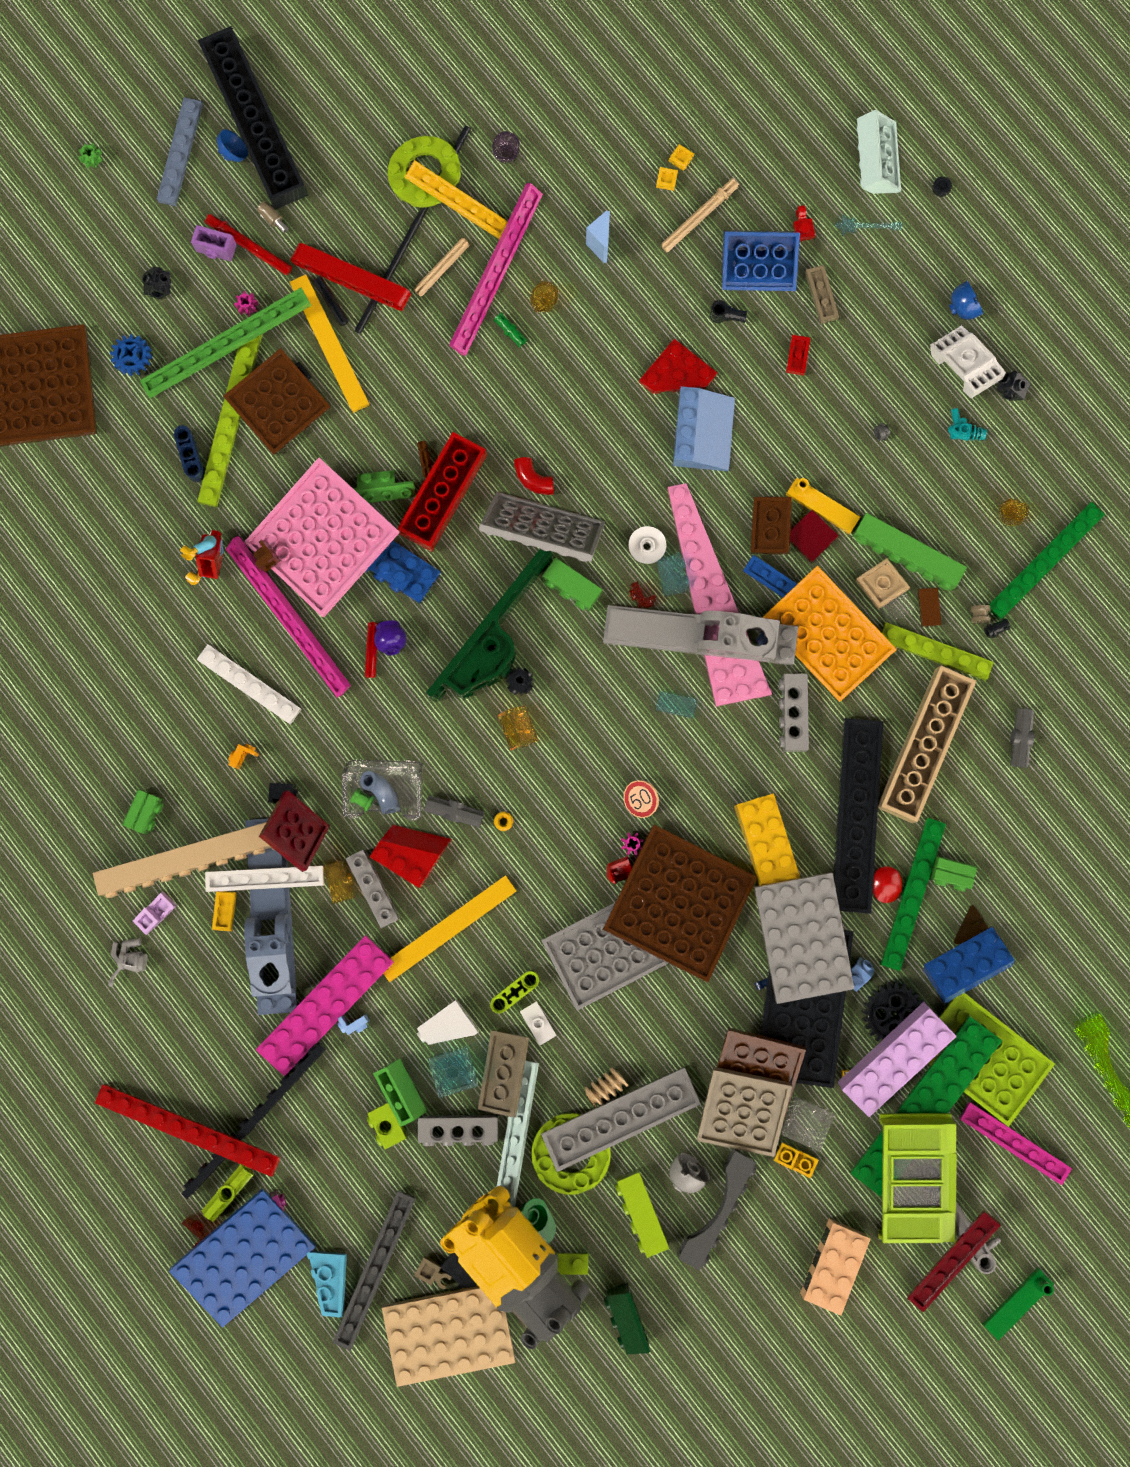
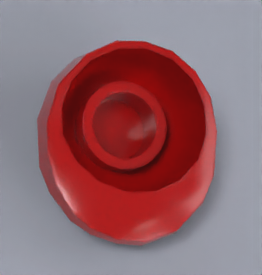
[873,866,902,903]

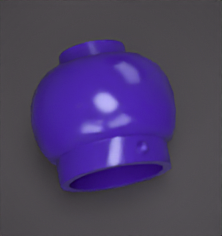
[374,620,407,656]

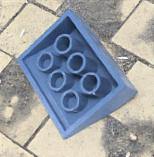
[673,387,735,471]

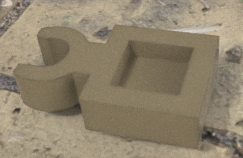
[414,1256,452,1289]

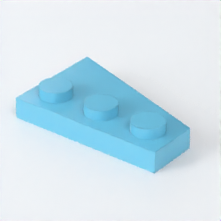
[307,1251,347,1317]

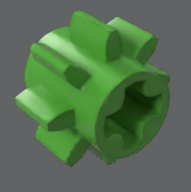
[78,143,102,168]

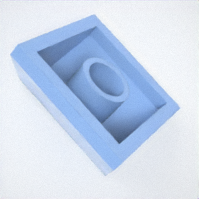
[586,211,610,263]

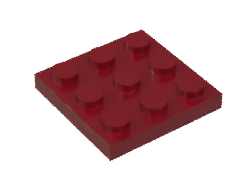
[259,790,330,872]

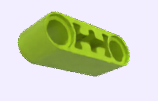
[490,970,539,1014]

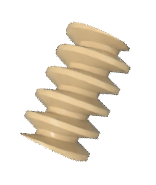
[585,1067,629,1108]

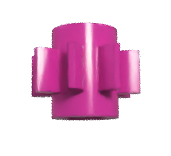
[234,291,259,317]
[621,833,644,856]

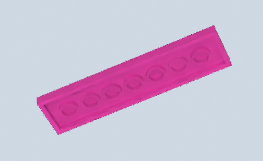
[256,935,394,1076]

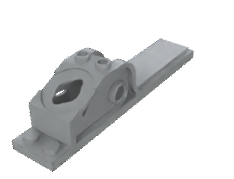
[603,605,798,665]

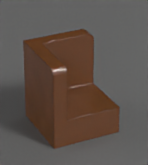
[253,539,281,572]

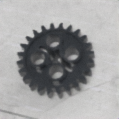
[861,982,924,1042]

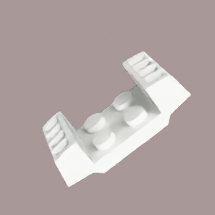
[930,325,1006,398]

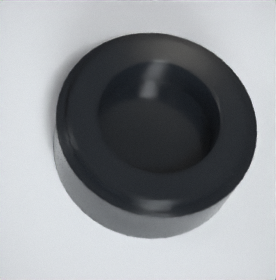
[932,176,952,197]

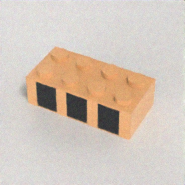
[800,1218,870,1315]

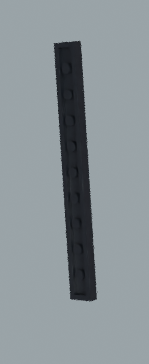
[181,1043,327,1199]

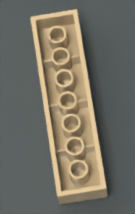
[878,666,976,823]

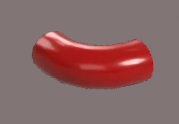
[514,457,554,495]

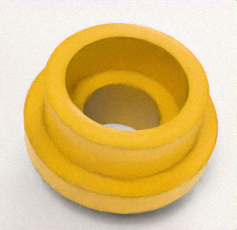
[494,812,513,831]

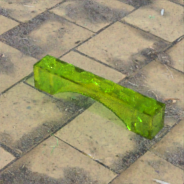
[1073,1012,1130,1129]

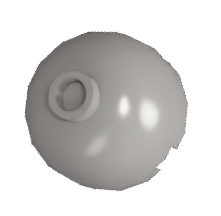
[669,1153,710,1193]

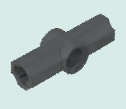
[1010,708,1035,768]
[424,795,485,828]

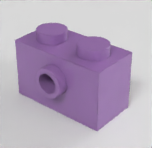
[191,225,237,261]

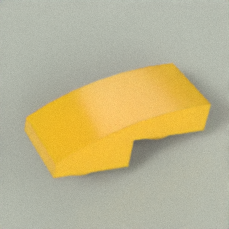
[774,1142,819,1179]

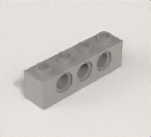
[779,674,809,752]
[346,850,401,928]
[418,1115,498,1146]

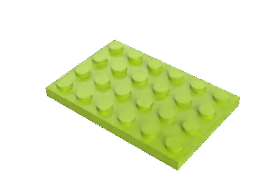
[927,993,1055,1127]

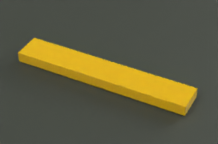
[405,160,508,239]

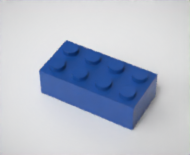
[923,927,1015,1004]

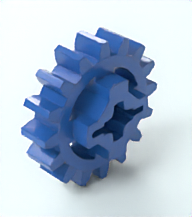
[110,334,153,376]

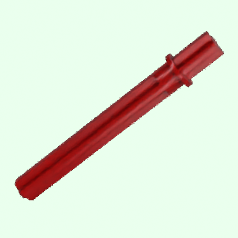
[204,214,292,275]

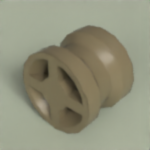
[971,605,991,623]

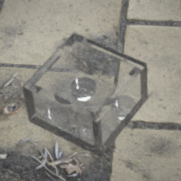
[781,1095,835,1151]

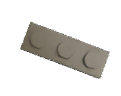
[805,265,839,324]

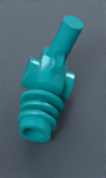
[948,408,987,441]

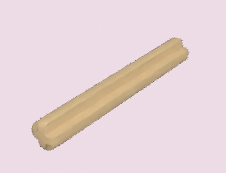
[414,238,469,297]

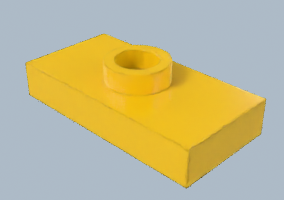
[212,891,237,931]

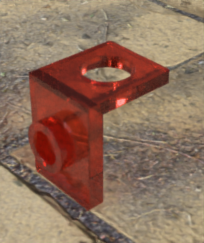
[182,1216,209,1248]

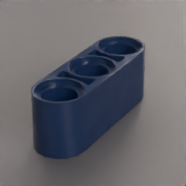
[174,425,205,482]

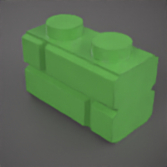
[122,789,164,835]
[930,856,977,892]

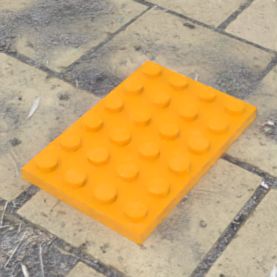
[762,566,897,702]

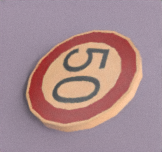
[624,780,659,818]

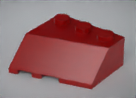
[370,825,452,888]

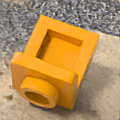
[228,743,259,770]

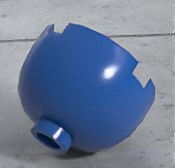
[949,281,984,320]

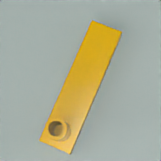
[786,477,860,534]

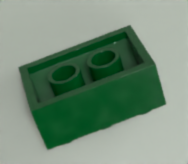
[603,1282,651,1355]

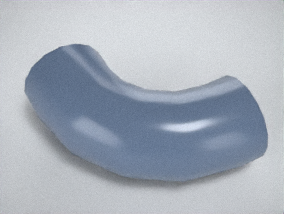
[360,771,400,814]

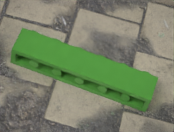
[852,513,967,591]

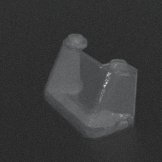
[342,760,423,821]

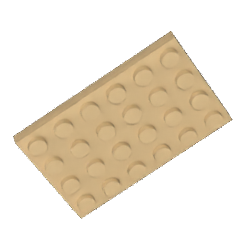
[382,1286,515,1387]

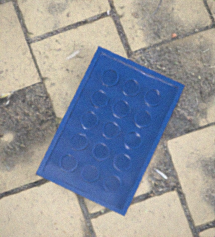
[169,1188,315,1328]

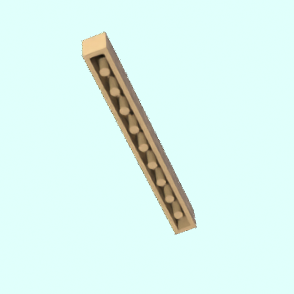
[93,822,274,899]

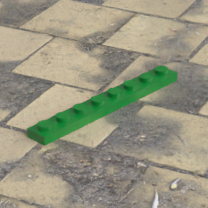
[988,502,1105,620]
[880,818,946,971]

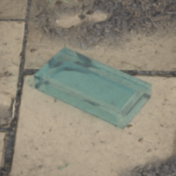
[656,691,697,719]

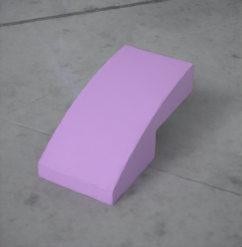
[133,892,177,935]

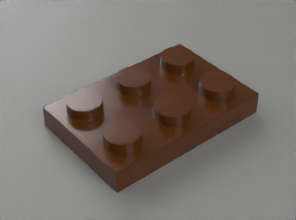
[751,497,792,554]

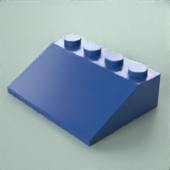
[722,230,800,291]

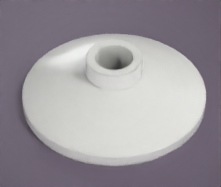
[628,526,666,564]

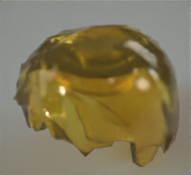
[530,281,558,313]
[999,498,1030,527]

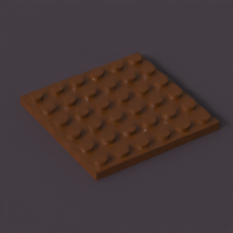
[0,324,97,446]
[602,825,757,983]

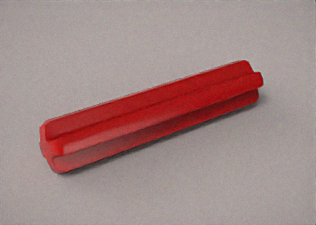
[365,622,378,678]

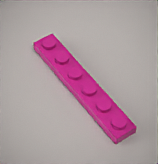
[958,1102,1072,1185]

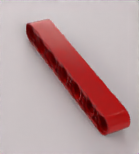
[290,243,411,311]

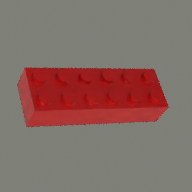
[397,432,487,552]

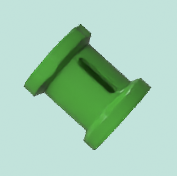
[350,787,376,812]

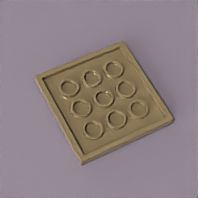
[697,1067,792,1157]

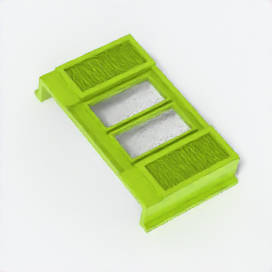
[878,1113,957,1243]

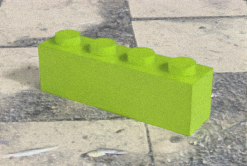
[615,1169,669,1258]

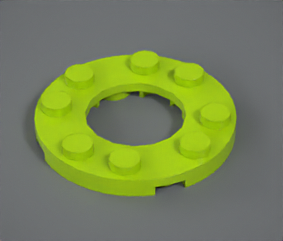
[388,136,461,207]
[532,1113,611,1195]

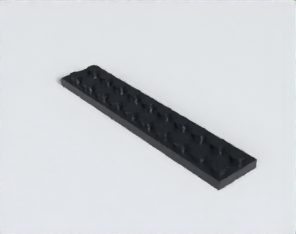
[833,718,883,914]

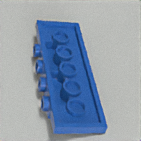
[365,541,441,604]

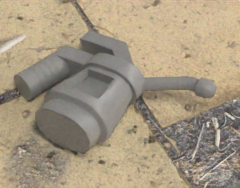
[108,938,148,987]

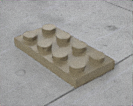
[478,1030,529,1117]

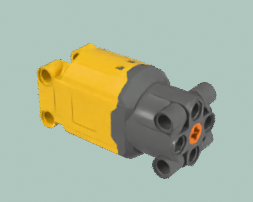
[440,1186,589,1350]

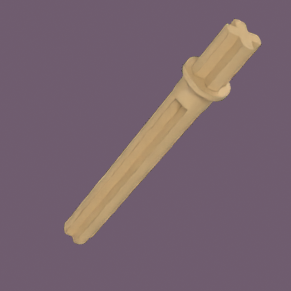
[661,178,739,252]

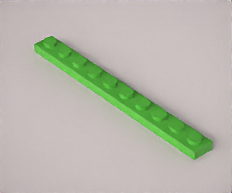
[140,287,312,398]

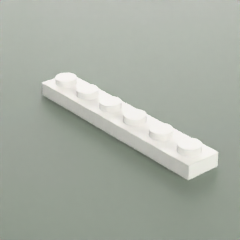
[197,644,302,725]
[205,866,324,892]

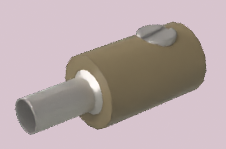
[257,201,288,233]

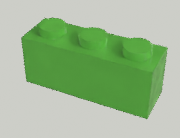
[542,557,602,611]
[373,1058,427,1127]

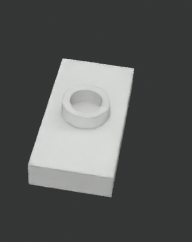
[520,1001,556,1046]

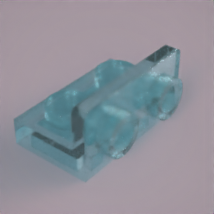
[656,552,690,597]

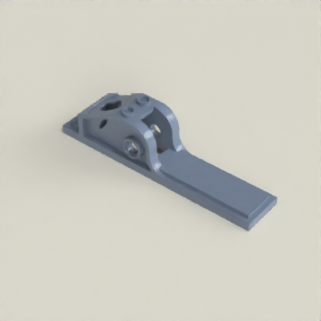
[244,818,298,1015]

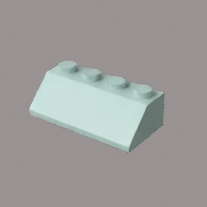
[857,110,901,194]

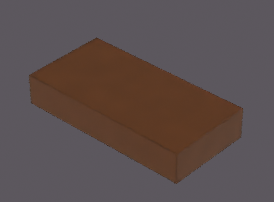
[917,588,942,627]

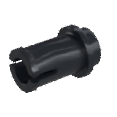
[984,618,1011,638]

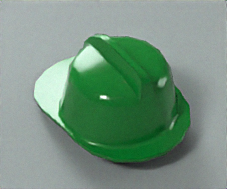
[520,1198,556,1244]

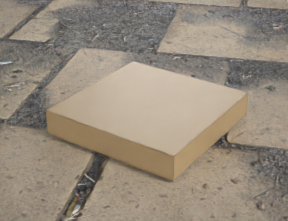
[856,558,910,610]

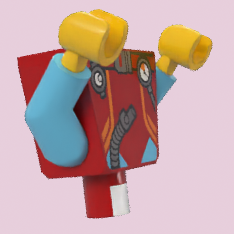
[180,530,224,585]

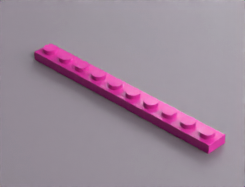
[449,183,543,356]
[226,536,351,698]

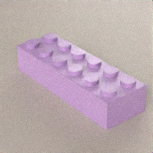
[838,1002,957,1117]

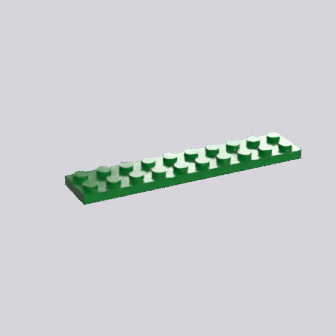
[850,1015,1002,1198]

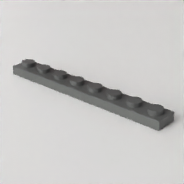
[332,1190,416,1351]

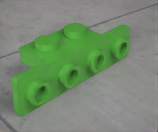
[353,470,416,503]

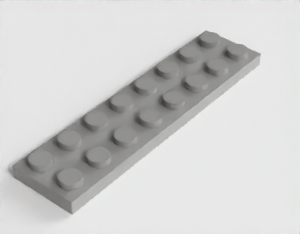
[541,1067,701,1172]

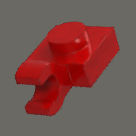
[793,205,815,241]

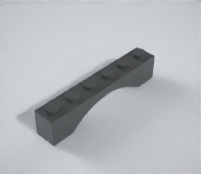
[677,1149,757,1271]

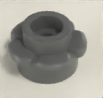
[874,423,890,441]

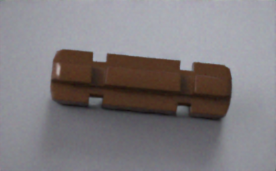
[417,441,432,478]

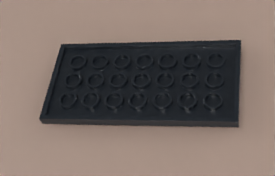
[760,930,854,1088]

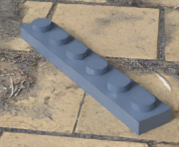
[157,97,203,206]

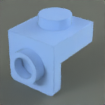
[337,1014,370,1035]

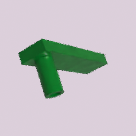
[982,1267,1054,1341]

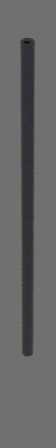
[354,126,471,334]

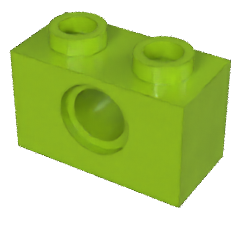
[367,1102,408,1149]

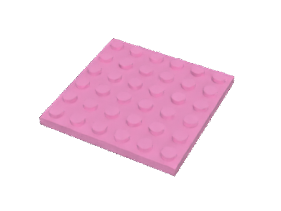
[244,458,400,617]

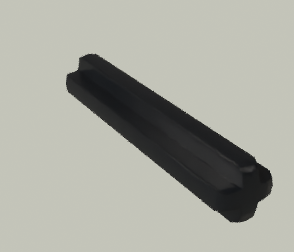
[314,276,348,326]

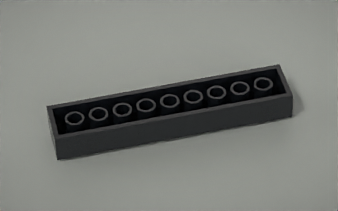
[198,26,308,210]

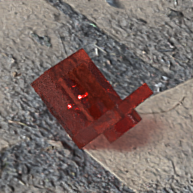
[628,581,657,609]

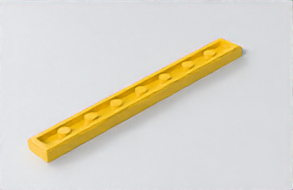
[290,275,369,413]
[383,875,516,982]

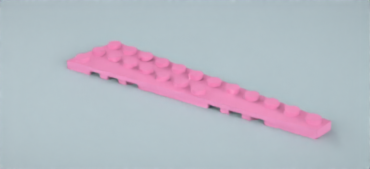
[668,483,772,707]

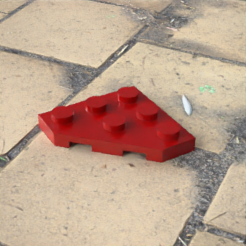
[639,339,717,394]

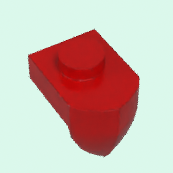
[606,856,632,884]

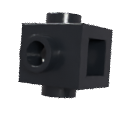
[142,267,171,299]
[996,371,1030,401]
[506,667,534,696]

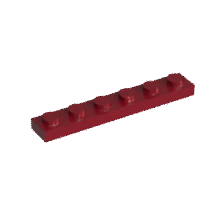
[907,1210,1001,1312]

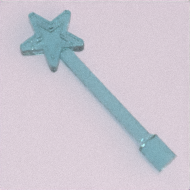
[835,215,902,236]

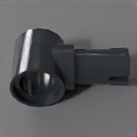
[710,300,747,323]

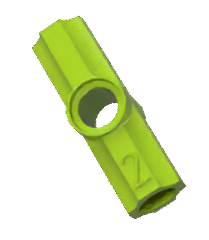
[201,1164,254,1222]

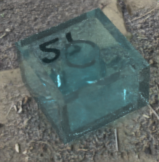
[428,1046,478,1098]

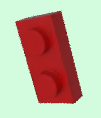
[786,335,810,376]

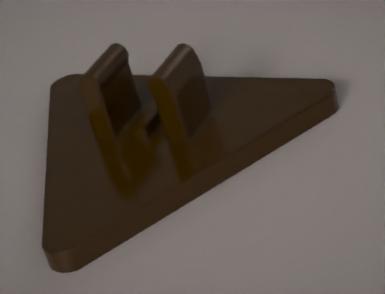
[953,905,989,944]

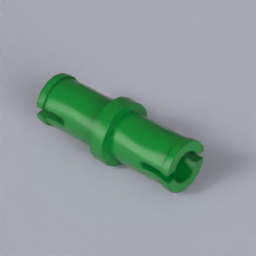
[494,312,528,348]

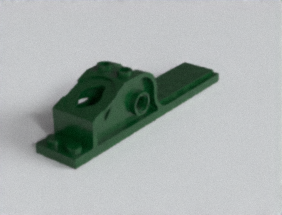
[426,549,552,702]

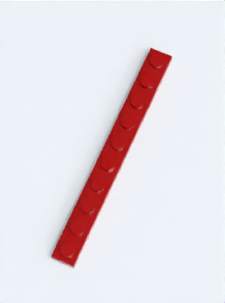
[95,1084,281,1177]

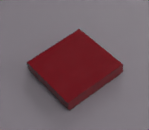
[790,510,839,563]

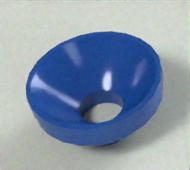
[217,129,248,162]

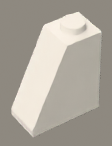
[417,999,479,1045]

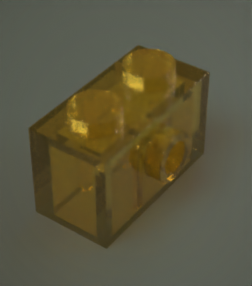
[497,705,539,751]
[323,861,355,904]

